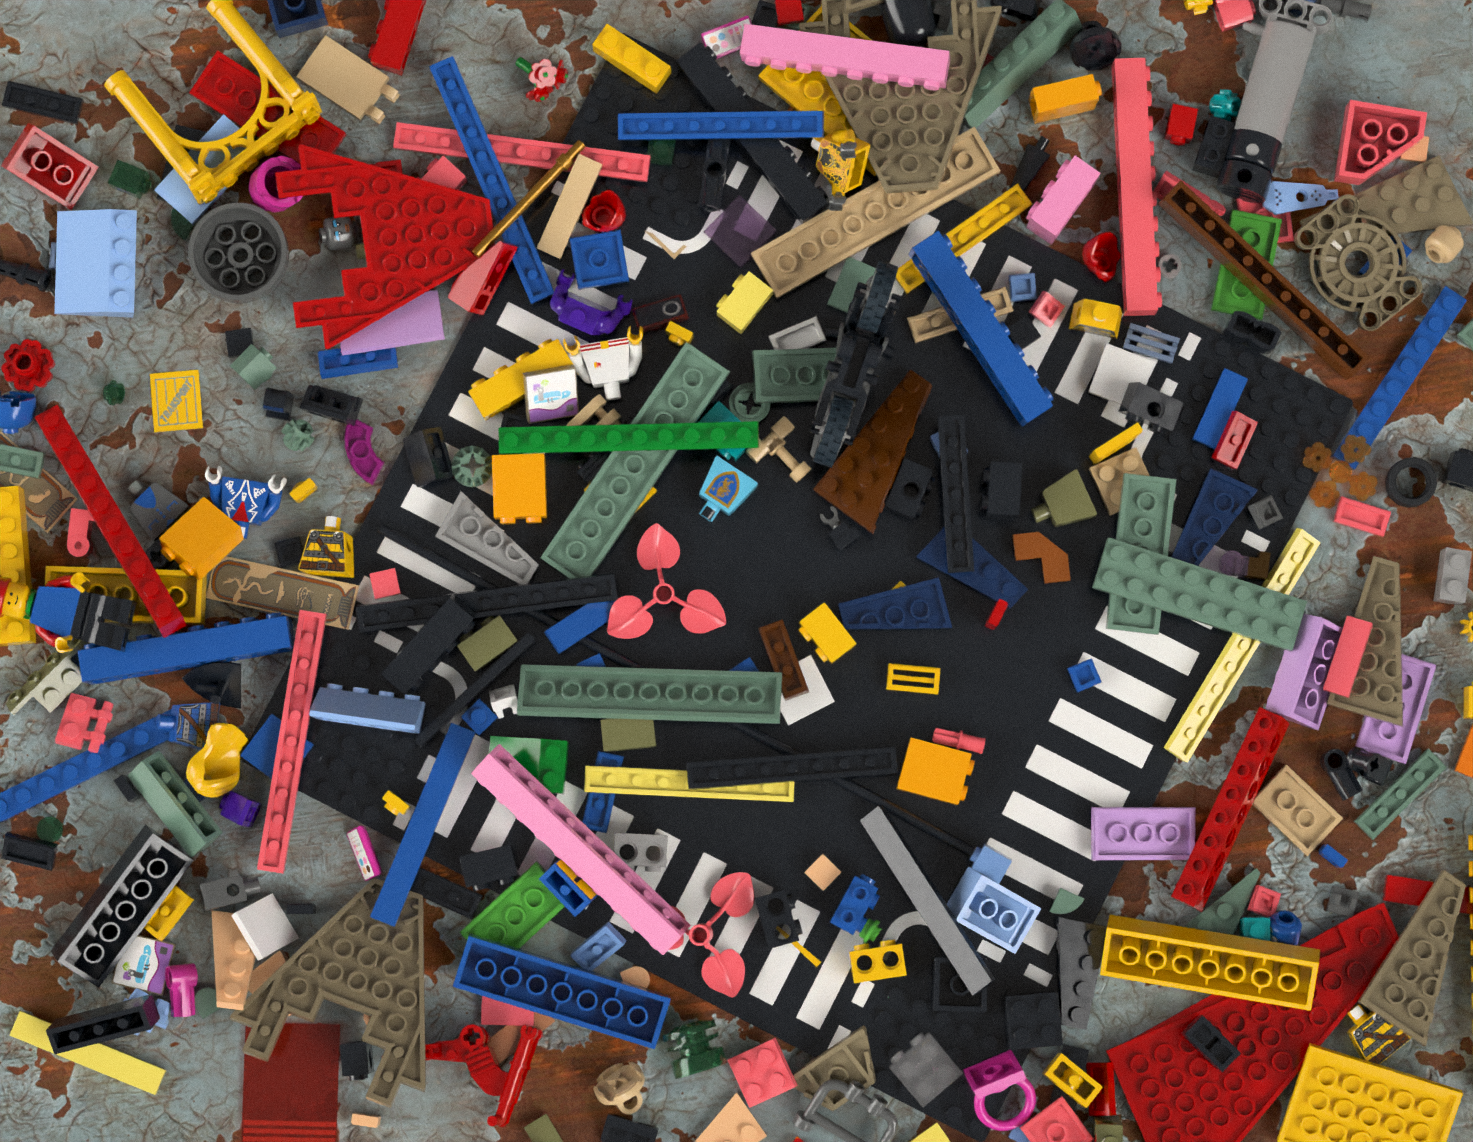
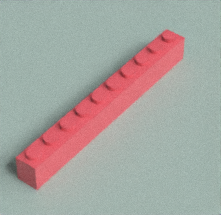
[1111,58,1162,316]

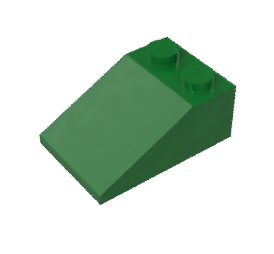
[489,736,569,794]

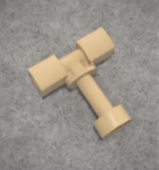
[746,416,811,483]

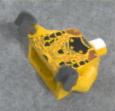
[811,129,870,211]

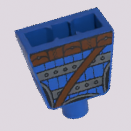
[156,702,220,750]

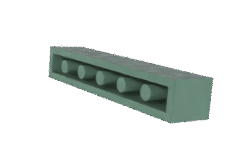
[962,0,1082,129]

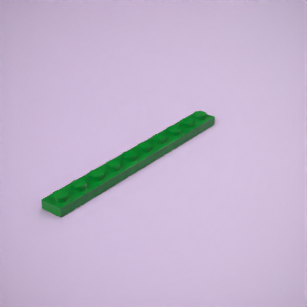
[498,421,759,454]

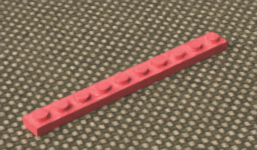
[393,122,651,182]
[257,610,327,874]

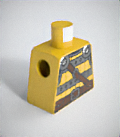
[1069,299,1122,339]
[298,516,354,578]
[1347,1003,1411,1064]

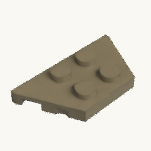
[792,1025,876,1111]

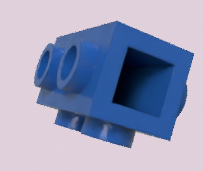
[830,874,880,935]

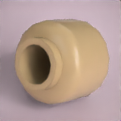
[1425,225,1464,263]

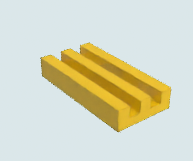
[886,663,941,695]

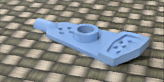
[1262,181,1338,215]

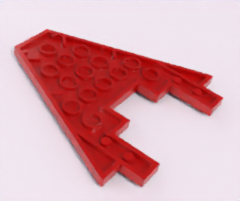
[275,145,495,349]

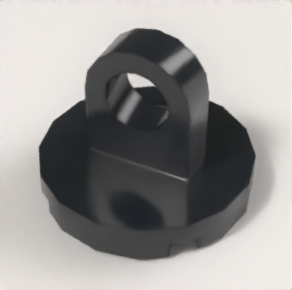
[1070,21,1121,71]

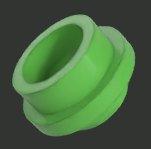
[859,918,882,944]

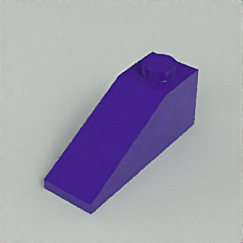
[219,791,262,828]

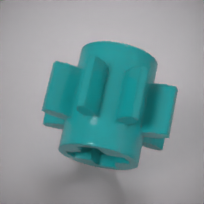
[1209,89,1241,122]

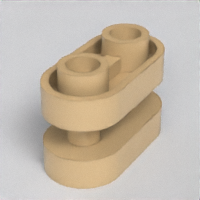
[566,394,622,426]

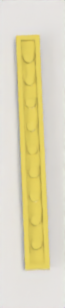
[1164,528,1320,763]

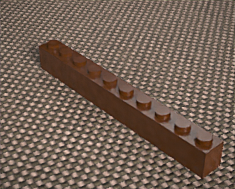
[1158,180,1370,380]

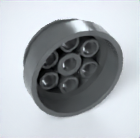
[188,203,289,303]

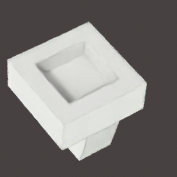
[489,684,518,719]

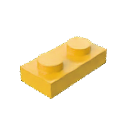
[144,885,194,941]

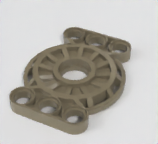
[1294,194,1422,331]

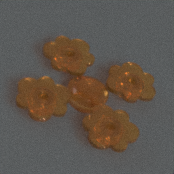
[1303,435,1378,509]

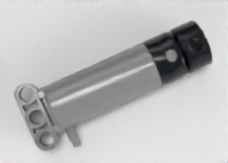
[1216,0,1332,203]

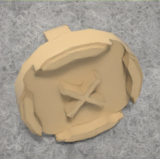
[593,1062,645,1114]

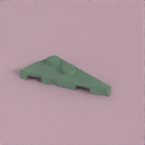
[1184,868,1260,935]

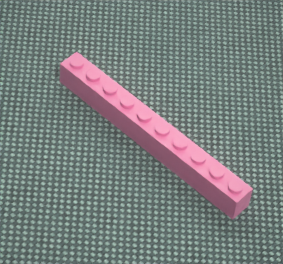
[471,744,691,955]

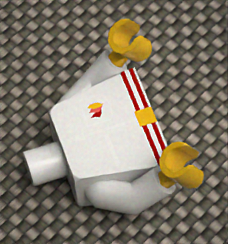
[563,326,643,400]

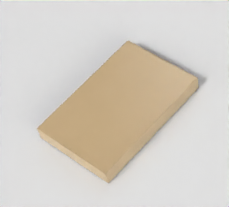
[1252,764,1343,856]

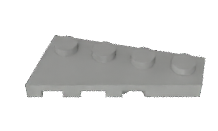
[435,492,539,585]

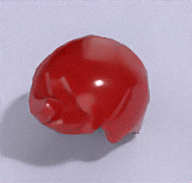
[582,190,626,232]
[1082,232,1121,282]

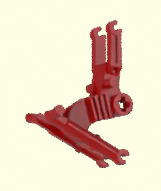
[425,1024,543,1128]

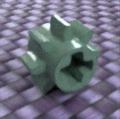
[281,419,315,451]

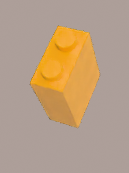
[1028,74,1102,124]
[492,453,547,524]
[159,497,244,581]
[896,738,975,805]

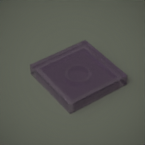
[704,195,777,268]

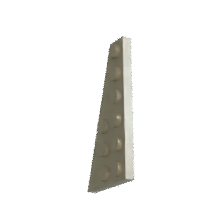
[1299,155,1473,244]
[1327,556,1403,727]
[1358,870,1466,1046]

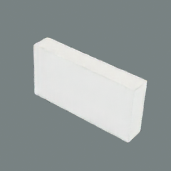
[769,316,826,350]

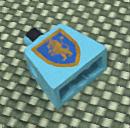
[699,456,758,522]

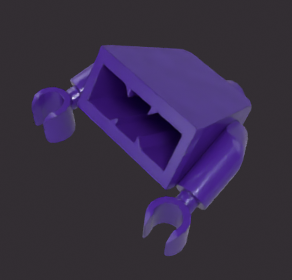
[550,269,633,335]

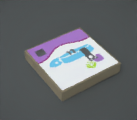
[523,364,579,424]
[111,935,176,995]

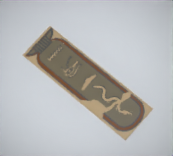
[206,556,359,630]

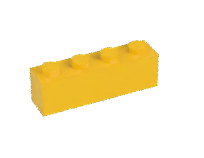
[468,339,573,421]

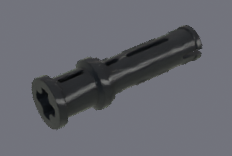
[0,258,51,292]

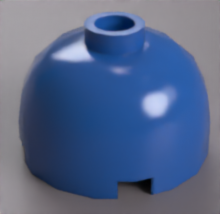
[0,391,36,434]

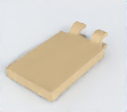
[296,35,400,124]

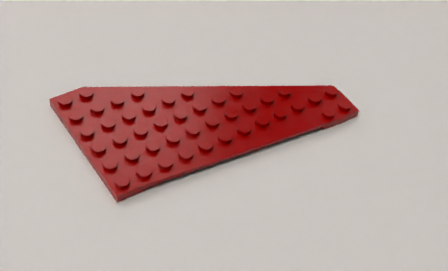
[1105,902,1399,1142]

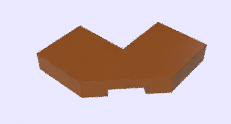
[1012,532,1071,584]

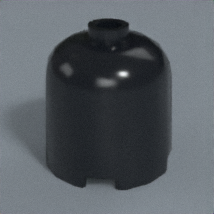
[879,0,936,48]

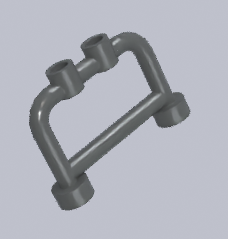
[792,1079,898,1142]

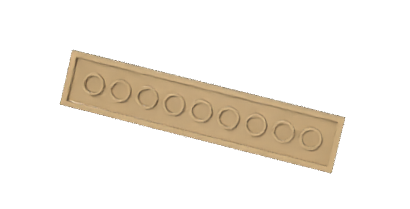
[751,127,1000,299]

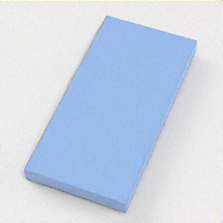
[154,114,247,225]

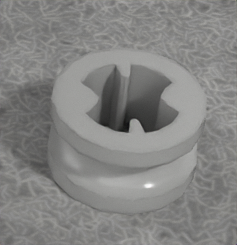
[1158,254,1182,279]

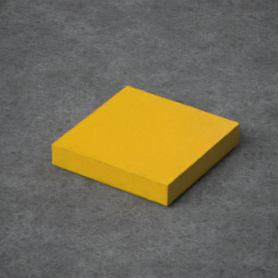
[1089,423,1143,464]

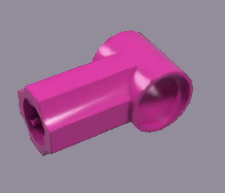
[165,963,198,1017]

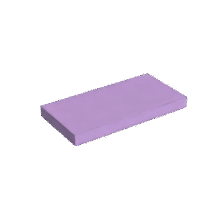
[340,290,445,356]
[1355,654,1436,764]
[1091,807,1196,860]

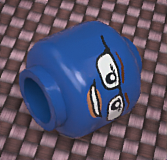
[1269,910,1302,945]

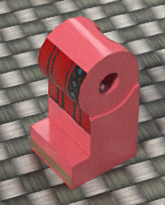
[67,508,95,558]

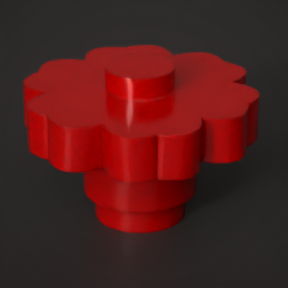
[1,339,55,393]

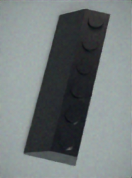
[51,824,194,988]

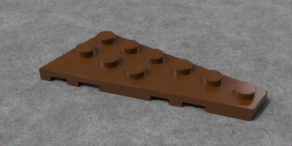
[813,369,932,534]

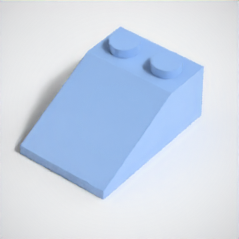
[947,867,1041,954]

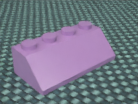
[1265,614,1343,730]

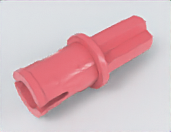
[932,728,986,754]

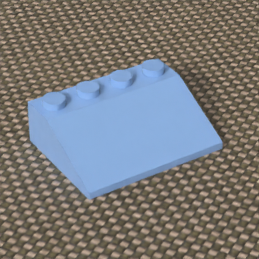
[55,209,137,318]
[309,683,426,734]

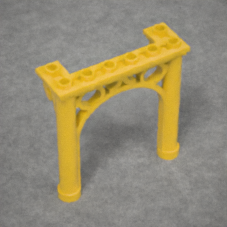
[104,0,322,205]

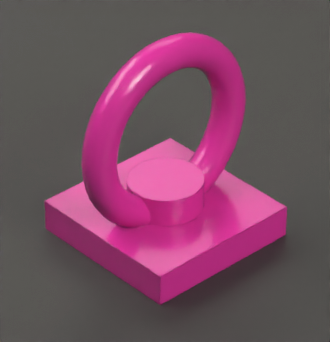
[963,1050,1036,1131]

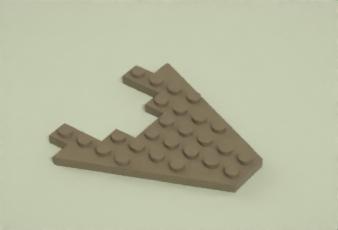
[799,0,1002,194]
[230,878,426,1108]

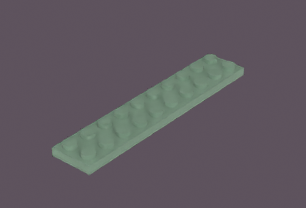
[541,342,730,578]
[517,665,782,724]

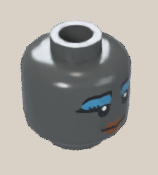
[319,217,358,251]

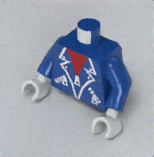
[205,466,287,539]

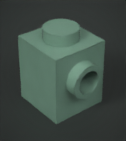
[230,344,277,390]

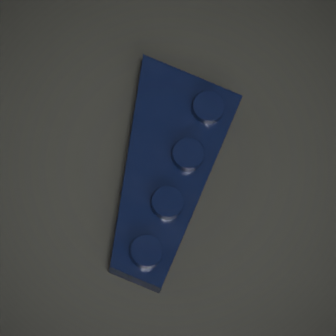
[1171,469,1258,566]
[916,527,1028,609]
[838,577,952,630]

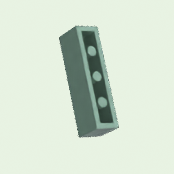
[128,751,223,858]

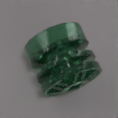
[662,1019,728,1079]

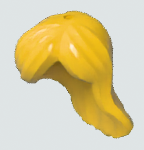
[186,723,249,798]

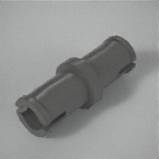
[1318,0,1372,21]

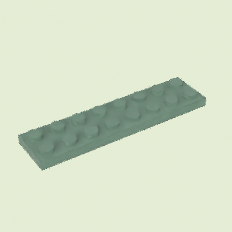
[1092,538,1307,651]

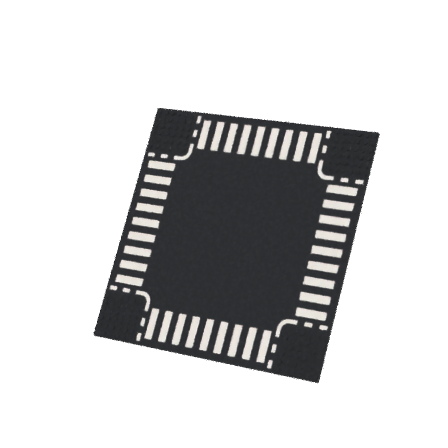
[241,33,1353,1142]

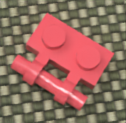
[55,693,114,753]

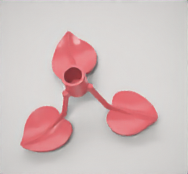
[607,523,726,639]
[669,872,755,998]

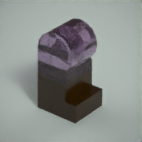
[1218,551,1271,580]

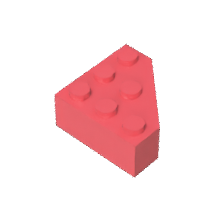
[1334,100,1427,185]

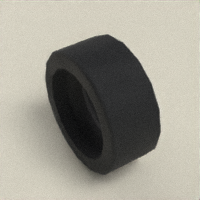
[1385,457,1437,508]

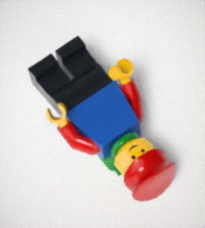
[0,572,137,653]

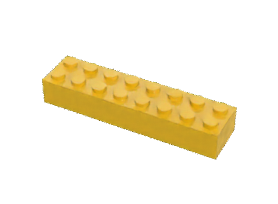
[1100,915,1320,1011]

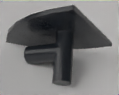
[182,662,241,709]

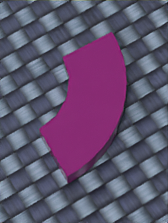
[344,420,385,486]

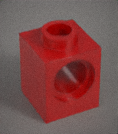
[1164,104,1198,146]

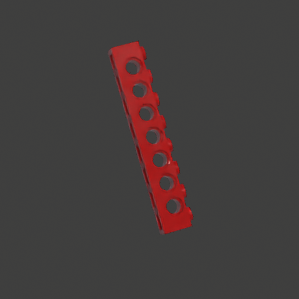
[1171,707,1290,912]

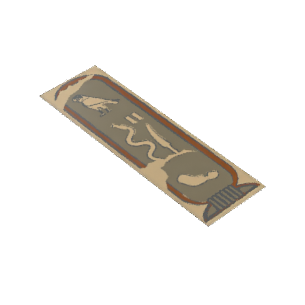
[0,431,77,533]

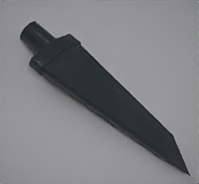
[1009,136,1050,191]

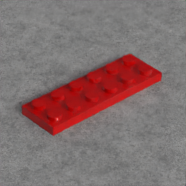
[189,50,347,165]

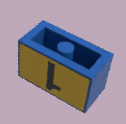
[539,859,598,917]

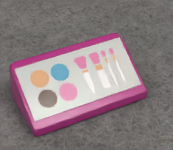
[701,16,752,60]
[347,826,383,881]

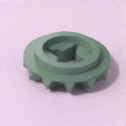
[729,383,771,422]
[451,445,492,487]

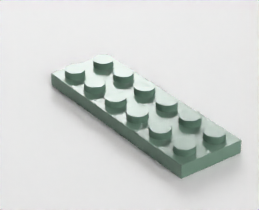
[1106,473,1176,635]

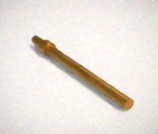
[472,140,586,258]

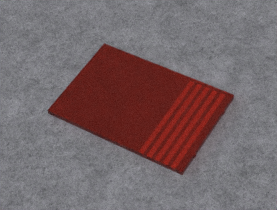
[241,1023,341,1142]

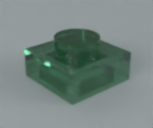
[647,140,676,166]

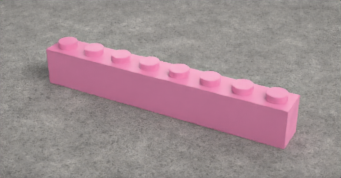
[740,24,950,90]

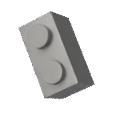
[1433,547,1472,605]

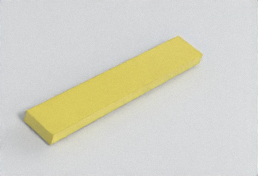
[9,1011,166,1095]

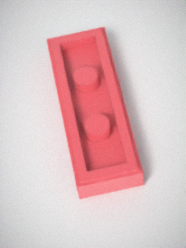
[1323,616,1373,698]

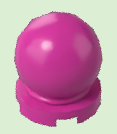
[249,156,303,213]

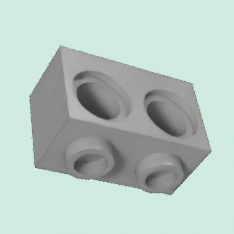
[614,833,668,872]

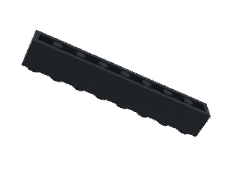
[676,42,828,224]

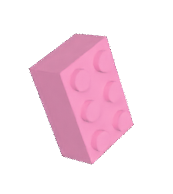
[1026,156,1100,245]

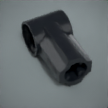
[1320,749,1363,801]

